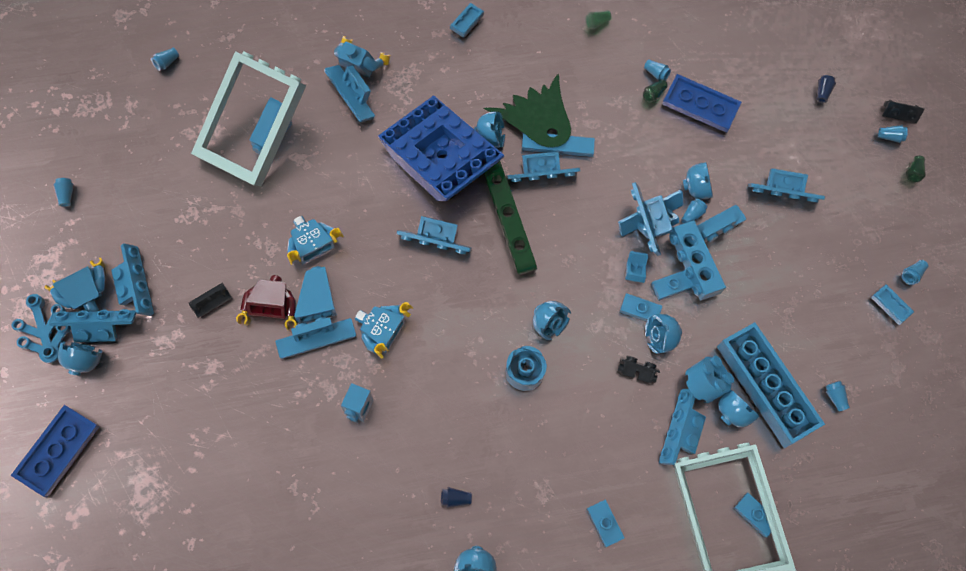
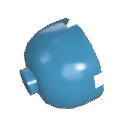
[474,111,505,148]
[683,162,713,200]
[533,301,571,340]
[645,314,682,354]
[58,342,103,376]
[718,389,759,428]
[454,546,497,571]

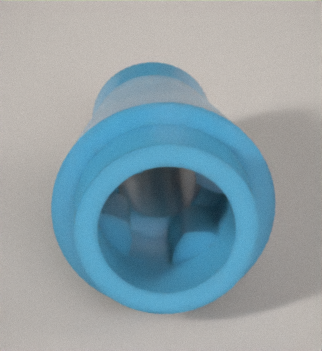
[151,47,179,71]
[644,59,671,81]
[878,125,908,143]
[53,178,74,207]
[681,198,707,223]
[902,260,929,285]
[825,381,850,412]

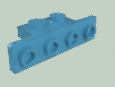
[324,65,375,122]
[506,151,580,182]
[748,168,825,203]
[631,182,674,256]
[618,190,684,239]
[684,205,746,247]
[397,216,472,254]
[111,243,154,316]
[49,309,136,342]
[276,317,356,359]
[659,389,706,465]

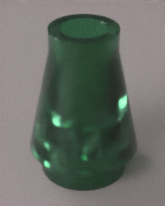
[585,10,612,29]
[643,79,668,103]
[906,155,926,182]

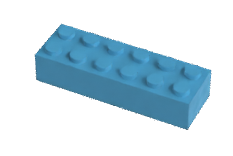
[717,322,825,448]

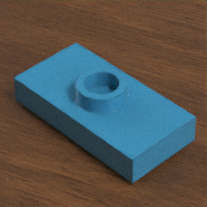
[450,3,484,38]
[651,270,693,301]
[871,284,914,325]
[620,293,662,322]
[733,493,771,538]
[586,499,625,548]

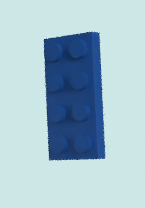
[662,74,742,133]
[10,405,100,498]

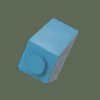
[249,97,292,155]
[295,266,336,324]

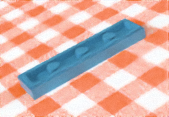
[522,133,595,157]

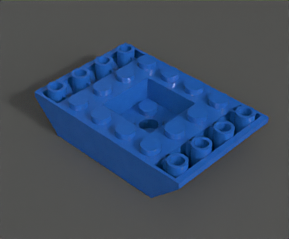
[378,95,504,201]

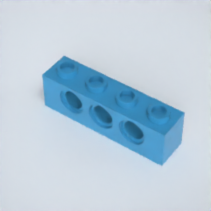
[669,220,726,301]

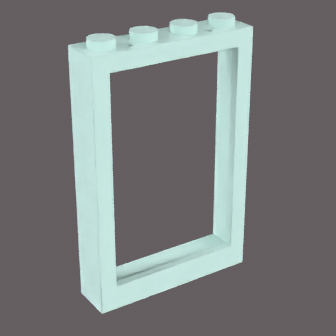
[191,51,306,186]
[674,442,796,571]

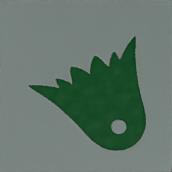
[483,74,571,148]

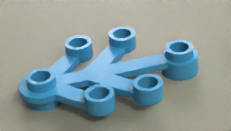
[11,294,71,363]

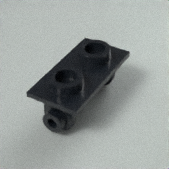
[882,100,925,123]
[188,282,232,318]
[617,355,660,384]

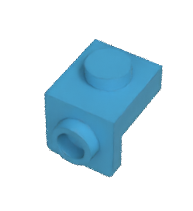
[625,251,648,283]

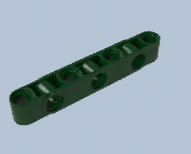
[484,161,537,275]

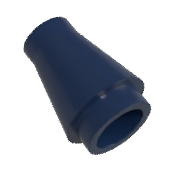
[817,75,836,103]
[441,487,472,508]

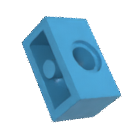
[341,383,374,422]

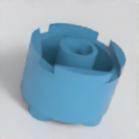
[505,346,547,391]
[685,356,734,403]

